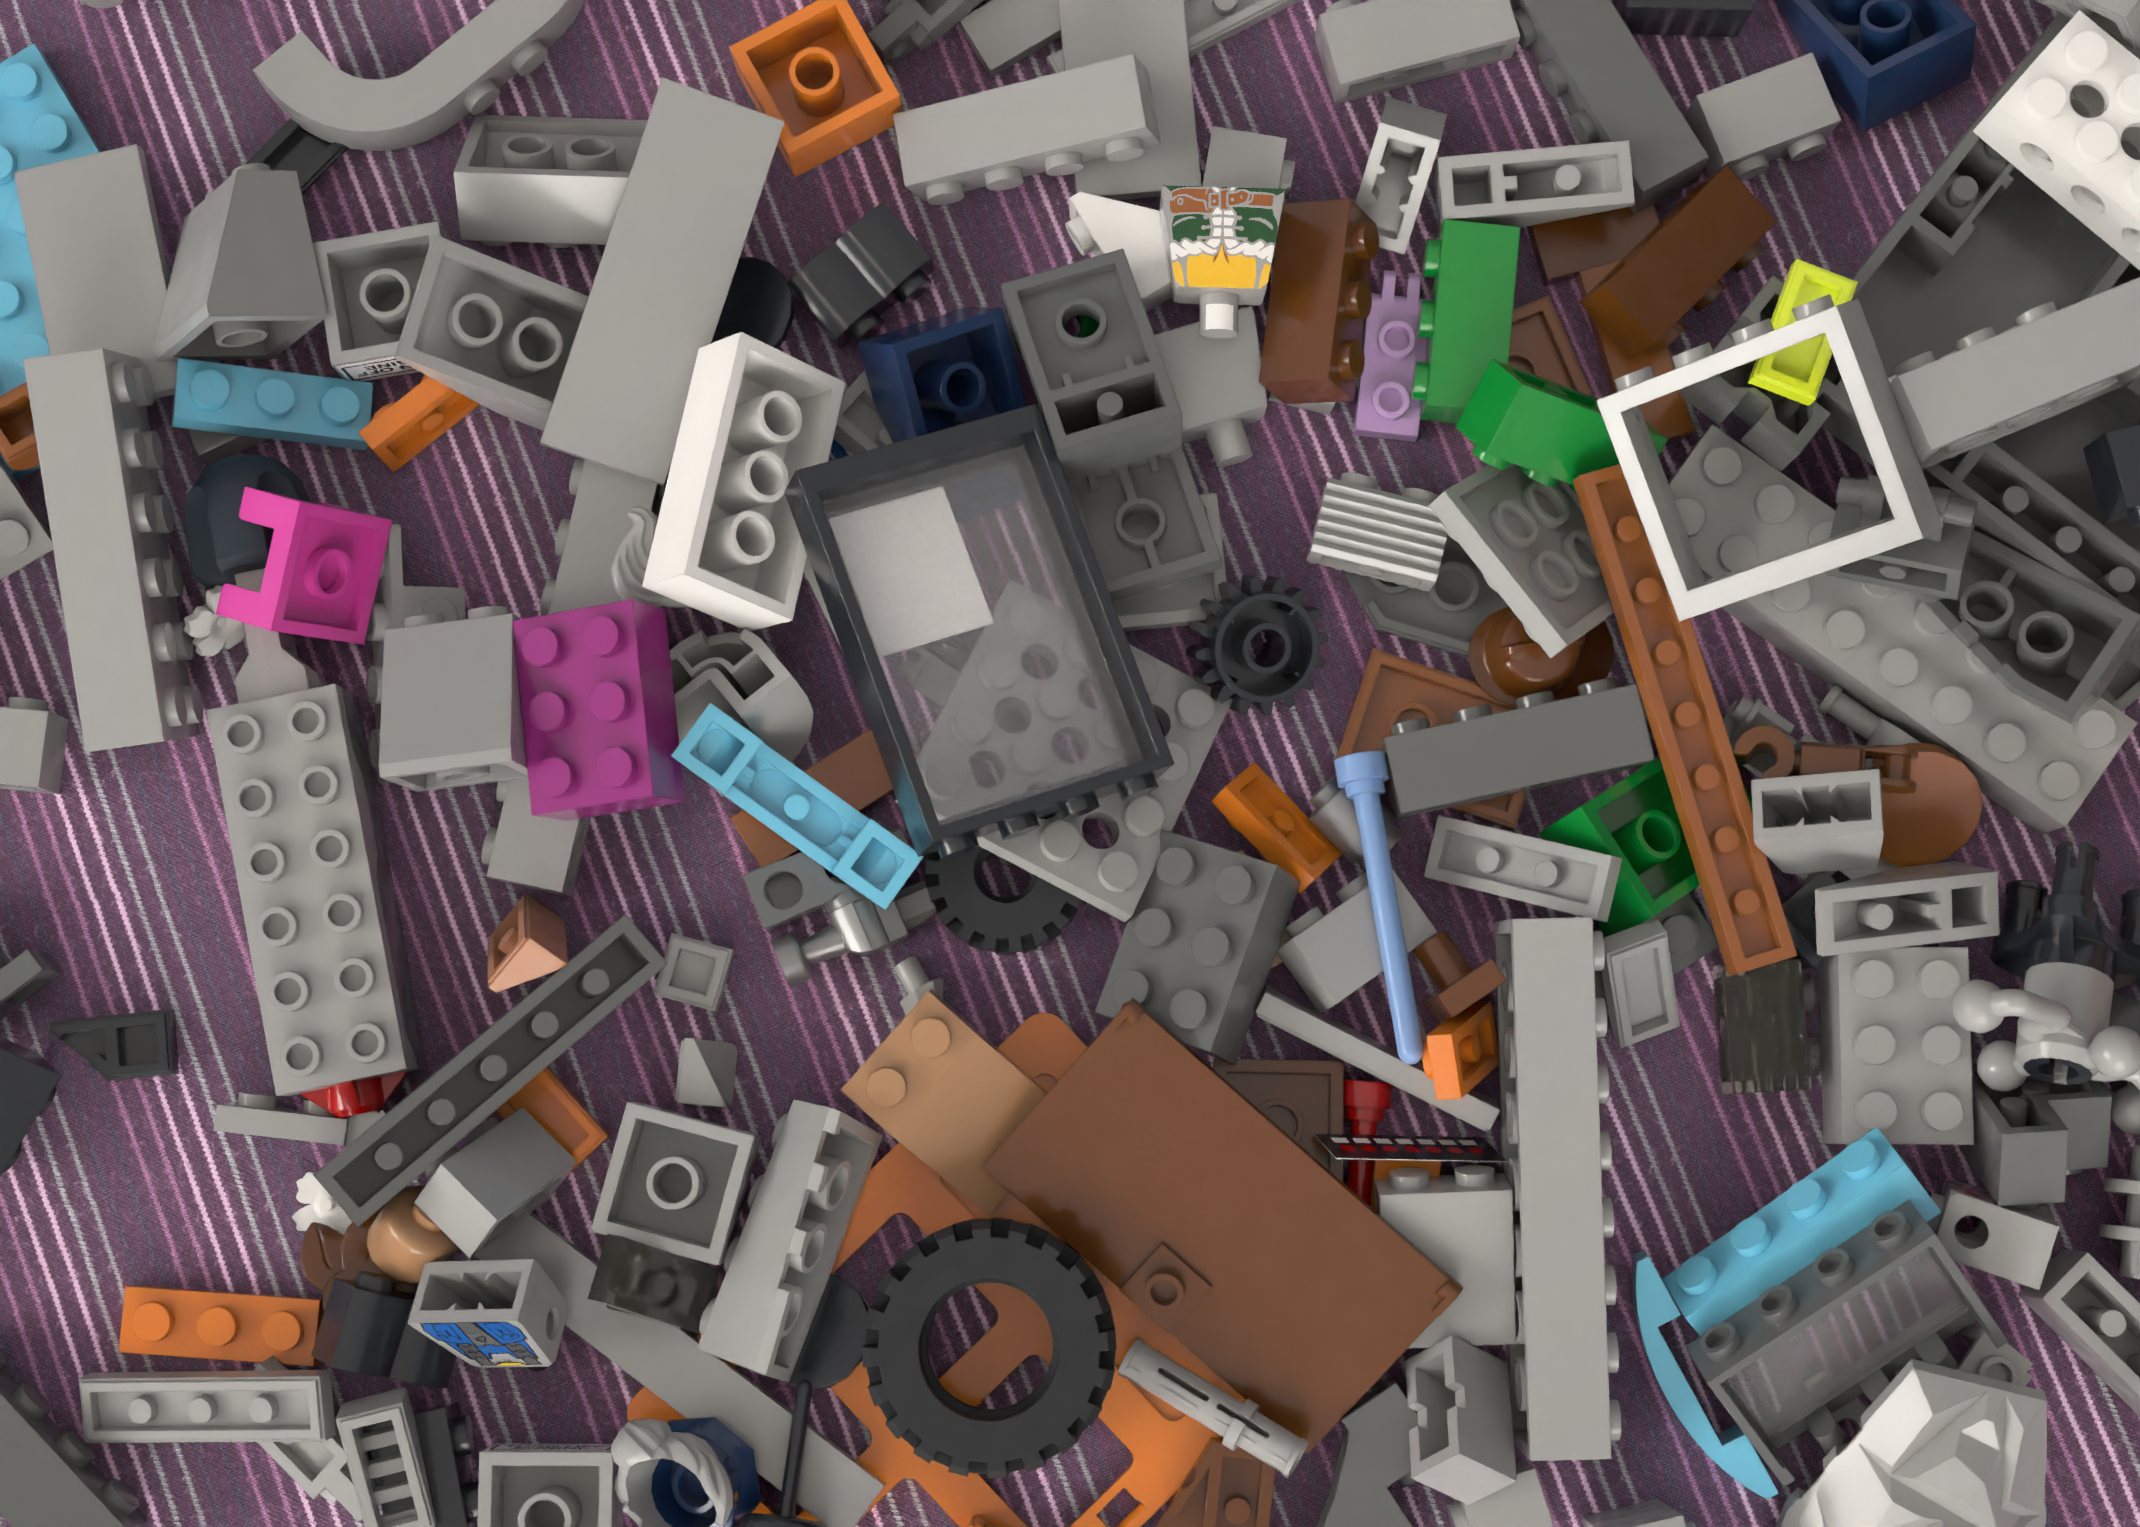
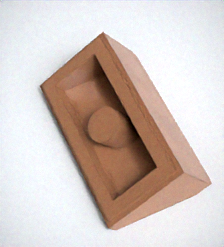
[488,894,568,993]

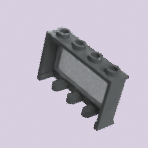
[1685,1199,2009,1487]

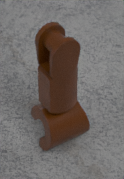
[1733,725,1918,794]

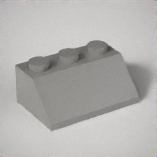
[453,115,648,248]

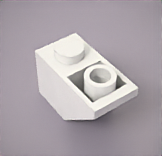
[1065,192,1172,312]

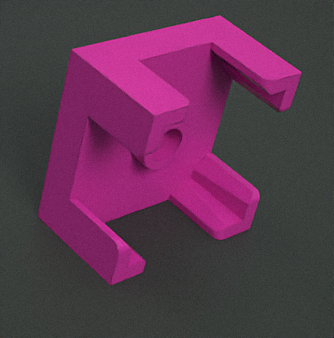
[216,487,393,645]

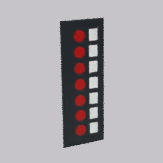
[1314,1134,1507,1162]

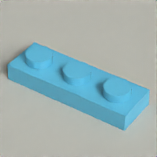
[171,358,373,450]

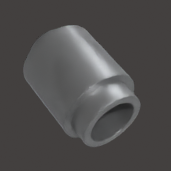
[1308,775,1403,869]

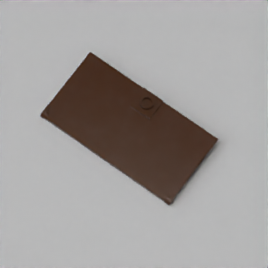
[982,997,1463,1454]

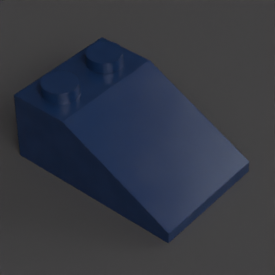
[1775,0,1977,132]
[858,307,1026,524]

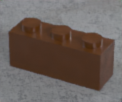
[1579,165,1777,358]
[1259,198,1379,404]

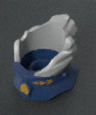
[611,1417,762,1527]

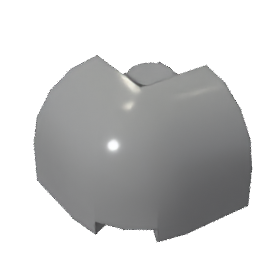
[670,628,814,797]

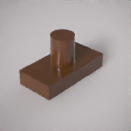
[1412,929,1507,1022]

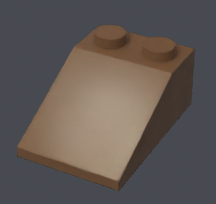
[841,989,1047,1216]

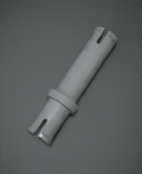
[1118,1338,1309,1479]

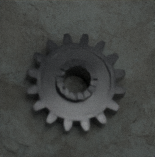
[1186,574,1328,716]

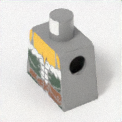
[1160,185,1284,339]

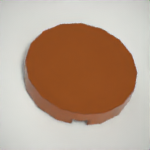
[1868,743,1983,866]

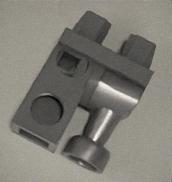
[742,826,937,988]

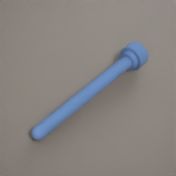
[1334,751,1424,1064]

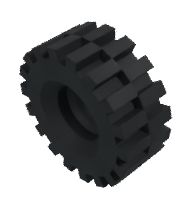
[925,812,1082,955]

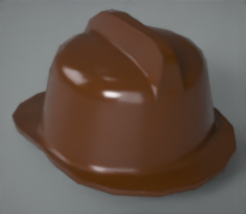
[1469,607,1614,706]

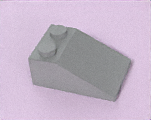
[394,235,589,431]

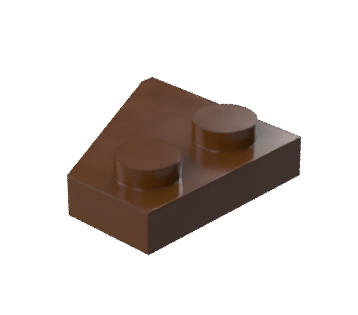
[1154,1437,1276,1527]

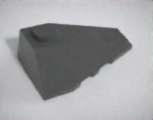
[1913,530,2140,724]

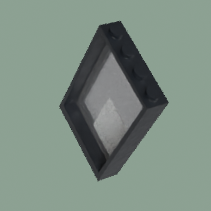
[784,404,1174,860]

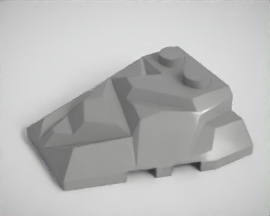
[1776,1359,2047,1527]

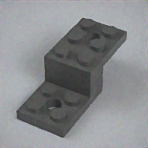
[1001,249,1222,601]

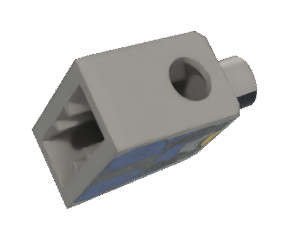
[408,1259,568,1371]

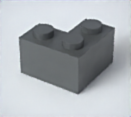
[1958,1075,2112,1210]

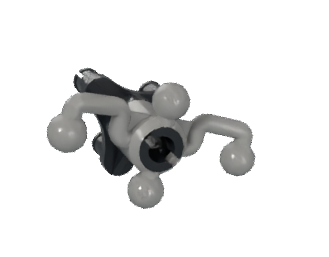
[1952,841,2140,1136]

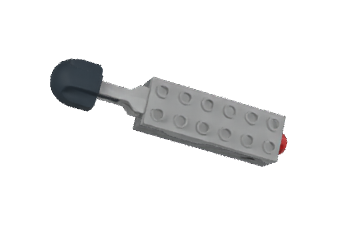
[183,455,428,1118]

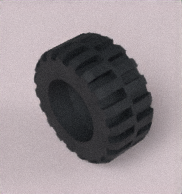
[862,1218,1117,1479]

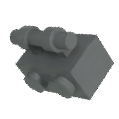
[1825,475,1978,600]

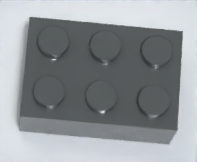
[1095,829,1300,1065]

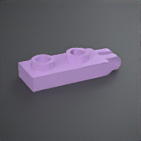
[1353,270,1431,442]

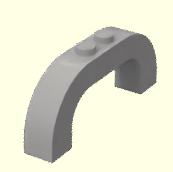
[253,0,586,151]

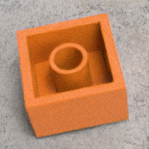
[729,0,903,178]

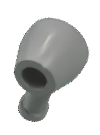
[1817,684,1920,770]

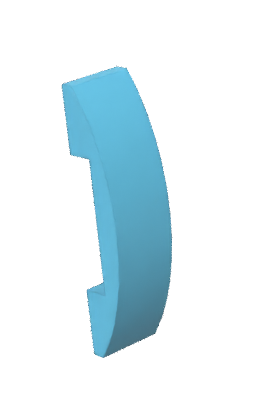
[671,703,923,910]
[1632,1249,1779,1499]

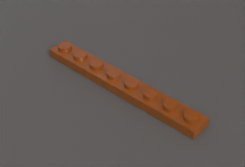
[1573,464,1797,976]

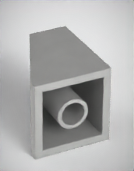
[153,163,328,361]
[379,606,528,792]

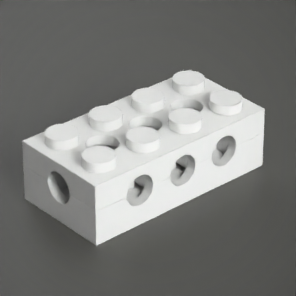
[1973,10,2140,270]

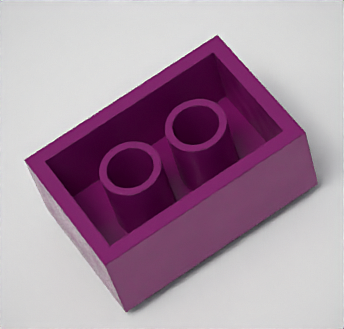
[512,599,686,821]

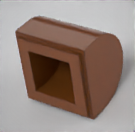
[0,382,40,470]

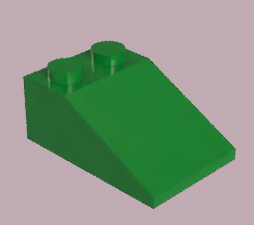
[1539,757,1753,937]

